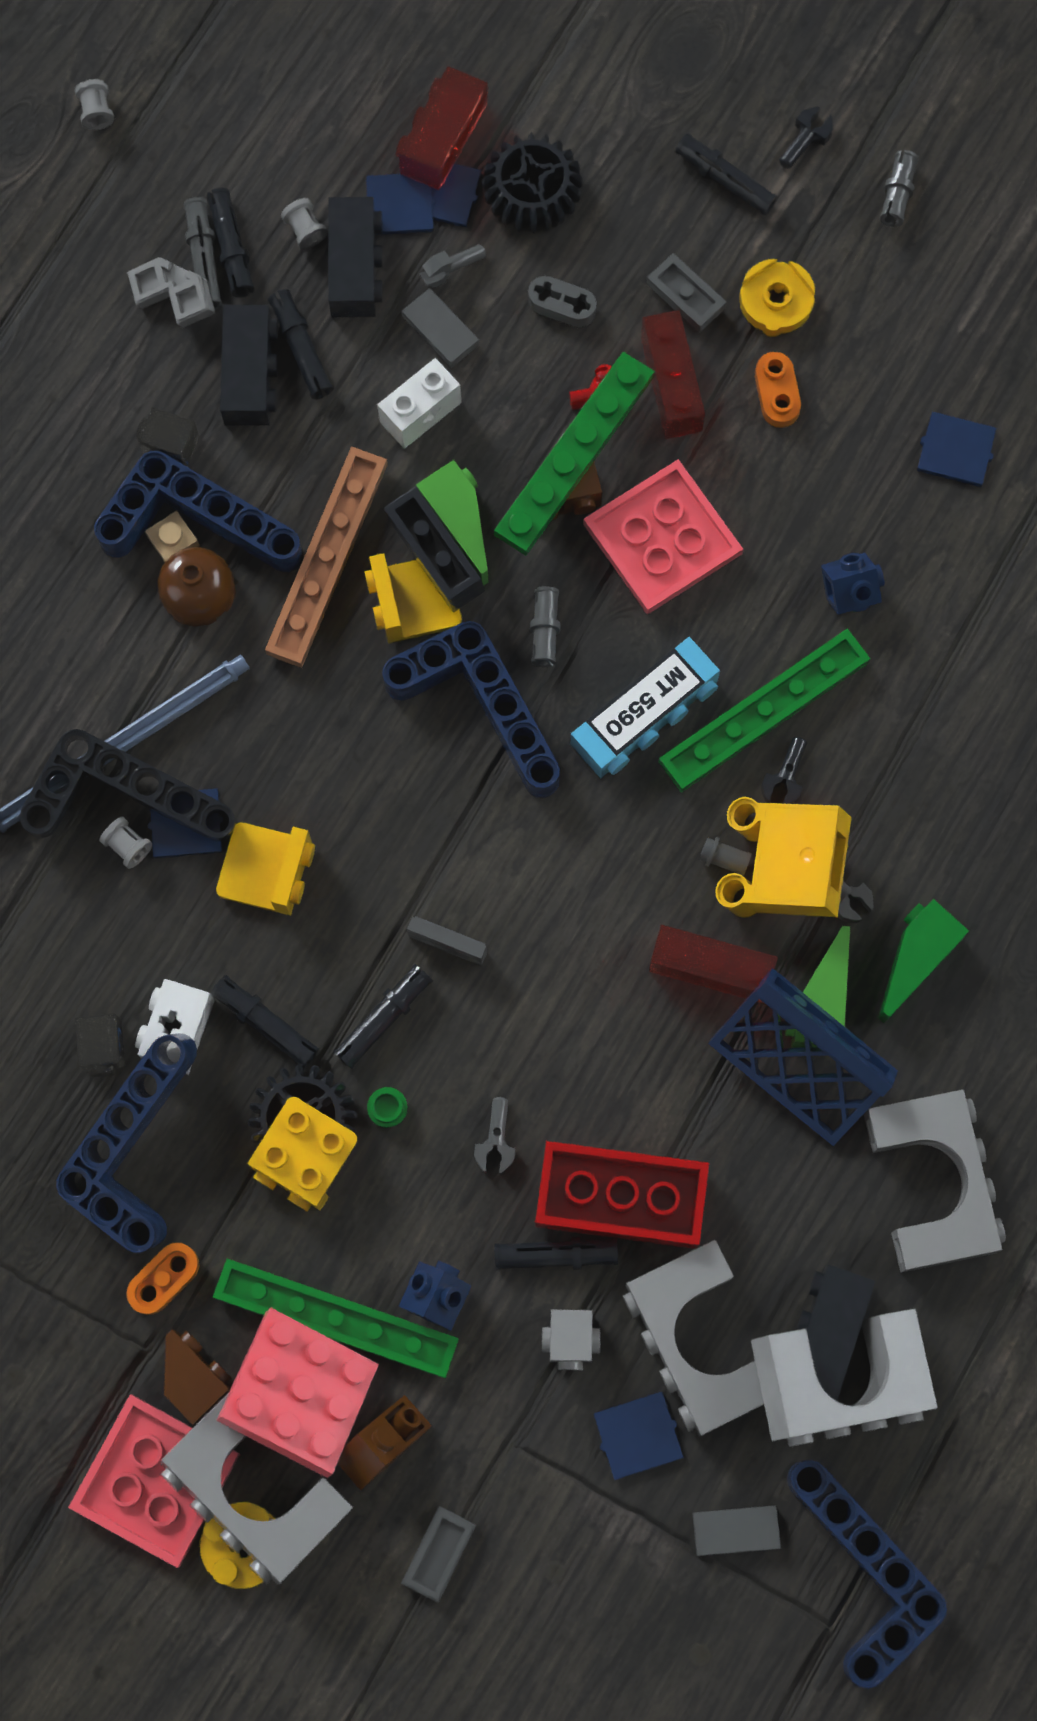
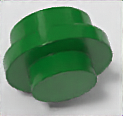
[367,1087,408,1128]

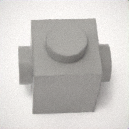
[542,1310,600,1370]

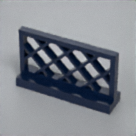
[708,968,898,1146]

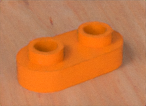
[755,352,801,428]
[127,1243,199,1315]

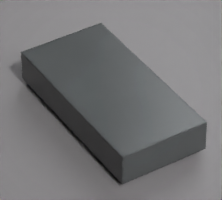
[402,288,479,368]
[407,916,487,966]
[692,1505,781,1556]
[401,1506,476,1603]

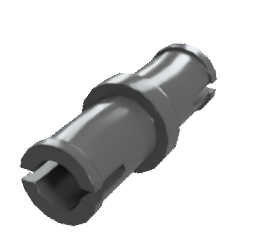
[880,150,919,227]
[530,586,561,667]

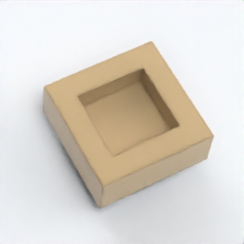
[145,511,199,562]

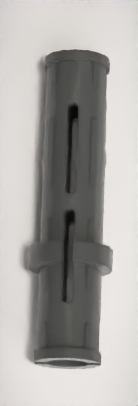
[184,197,222,310]

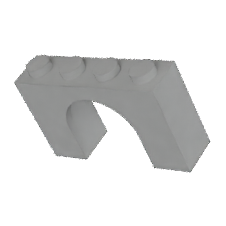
[864,1089,1006,1273]
[623,1240,764,1436]
[751,1309,937,1447]
[160,1393,353,1585]

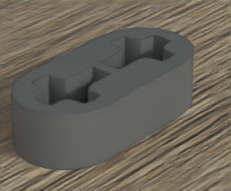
[528,276,597,327]

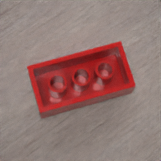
[535,1141,709,1249]

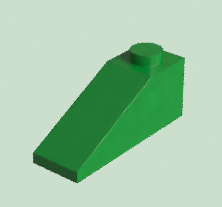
[878,899,969,1023]

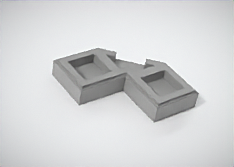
[127,257,215,328]

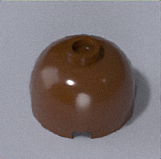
[158,547,236,627]

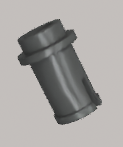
[699,837,752,876]

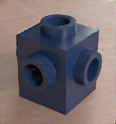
[821,553,885,615]
[399,1261,472,1331]

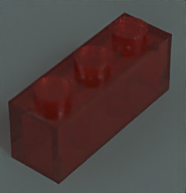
[396,66,488,190]
[641,310,705,439]
[649,925,778,1003]

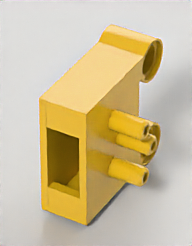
[715,797,851,918]

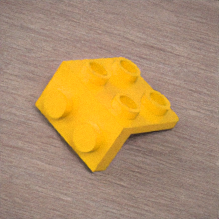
[364,553,462,643]
[216,822,315,916]
[247,1097,357,1212]

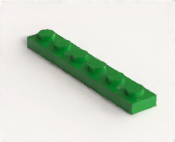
[494,352,655,556]
[659,629,871,793]
[213,1258,459,1379]

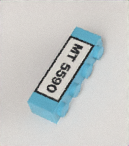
[570,637,720,778]

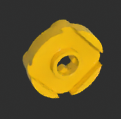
[739,259,815,337]
[200,1502,276,1589]

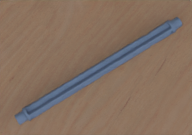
[0,654,250,833]

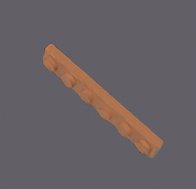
[265,446,388,668]

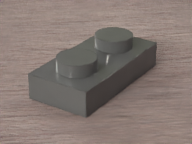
[646,253,727,333]

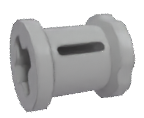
[75,79,114,130]
[281,198,328,249]
[99,817,152,869]

